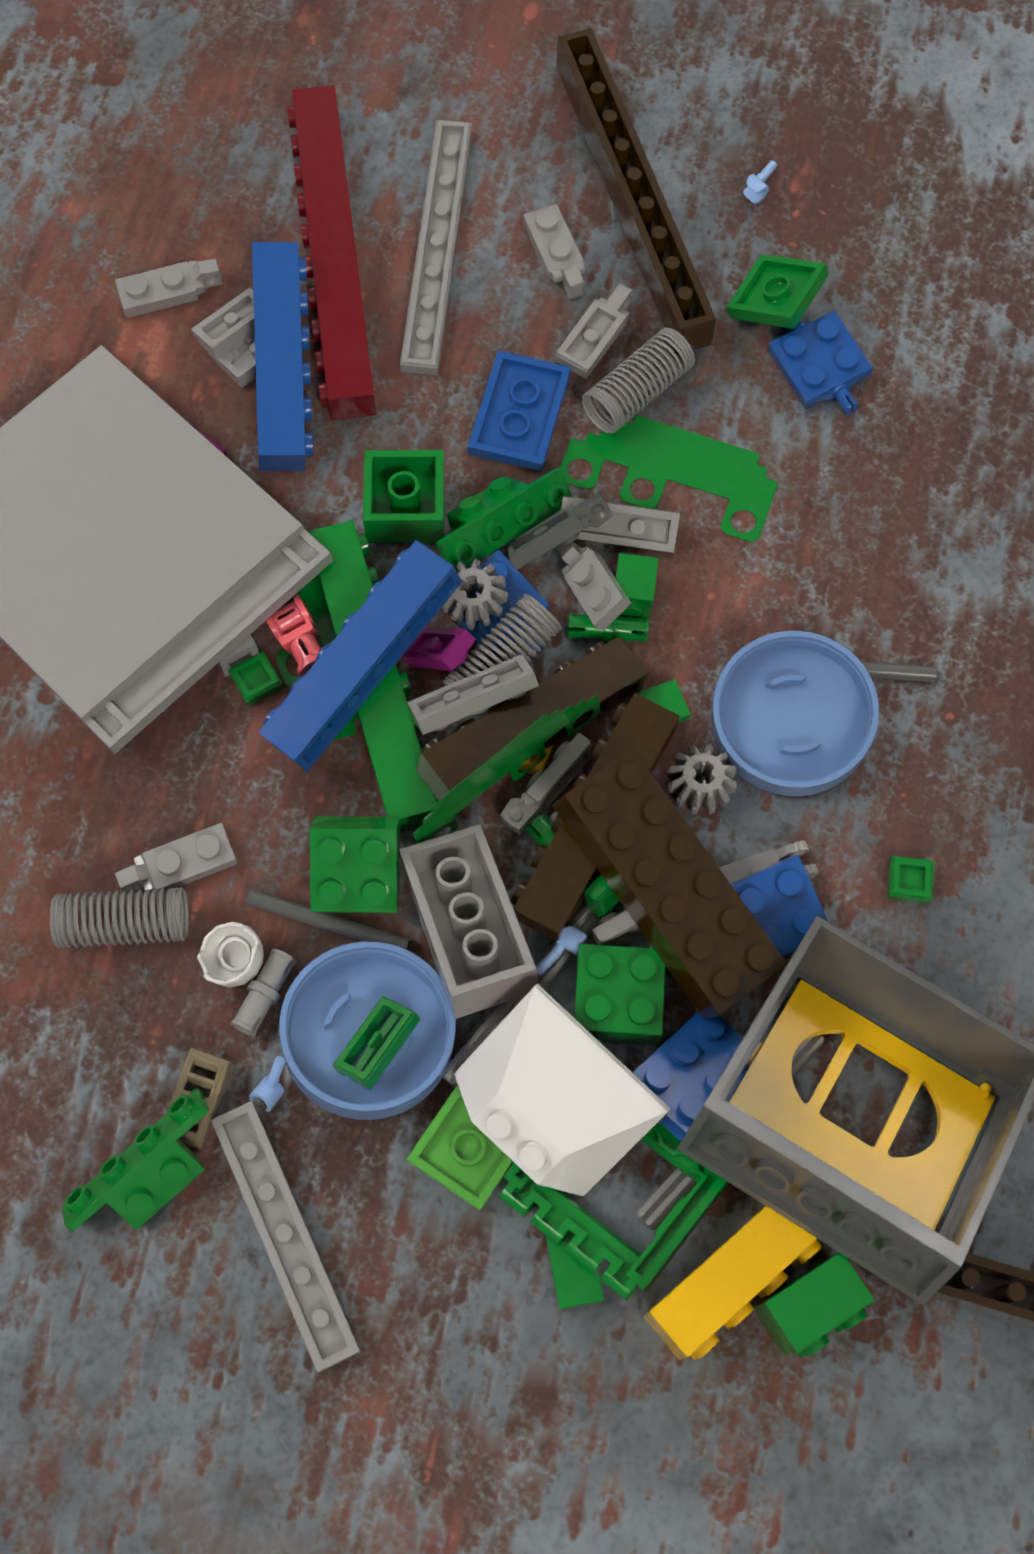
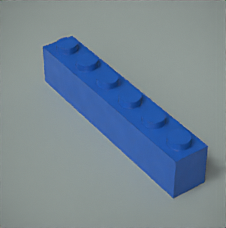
[252,242,313,471]
[258,540,462,772]

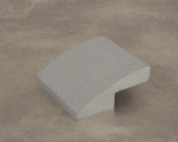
[191,288,256,388]

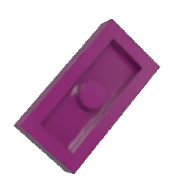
[401,626,476,671]

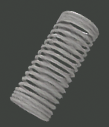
[582,327,695,434]
[443,594,562,716]
[50,887,189,949]

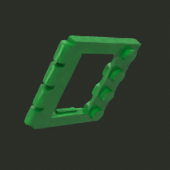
[499,1121,729,1301]

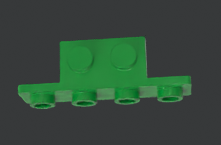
[437,468,572,573]
[62,1088,209,1232]

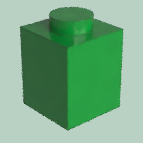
[616,553,659,618]

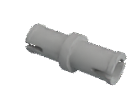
[230,949,296,1037]

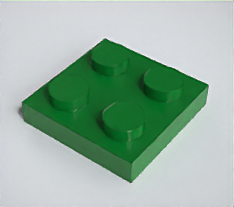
[726,254,829,329]

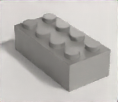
[399,824,537,1019]

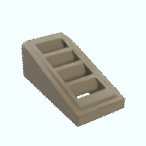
[168,1048,235,1150]

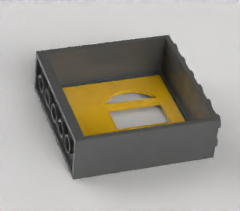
[677,916,1034,1305]

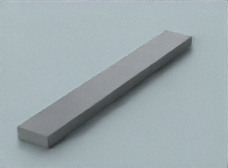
[400,120,472,375]

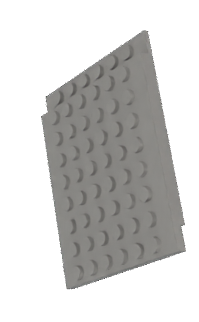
[0,345,334,754]

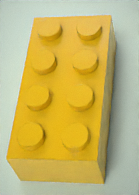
[643,1206,822,1361]

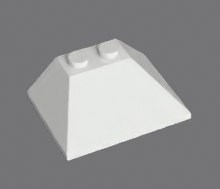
[454,984,670,1196]

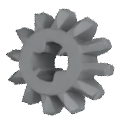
[442,559,508,631]
[667,744,737,815]

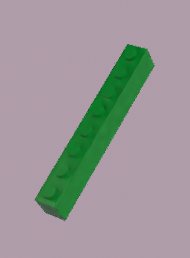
[308,520,439,832]

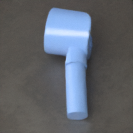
[743,161,777,204]
[536,926,587,976]
[249,1056,286,1112]

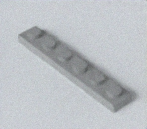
[211,1101,361,1373]

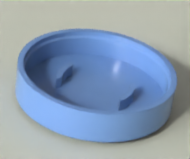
[711,631,879,796]
[279,942,455,1120]

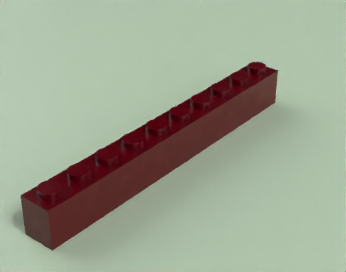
[287,85,377,420]

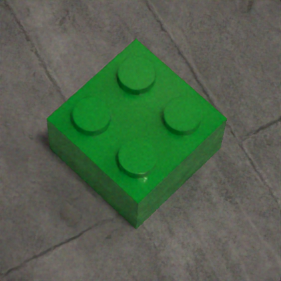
[363,450,445,543]
[310,816,400,913]
[574,944,665,1046]
[753,1252,875,1359]

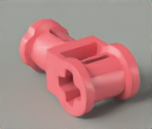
[266,593,321,677]

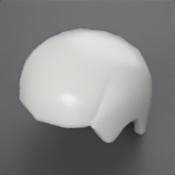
[197,922,264,988]

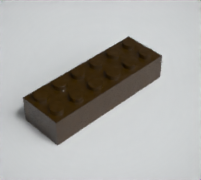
[552,747,787,1019]

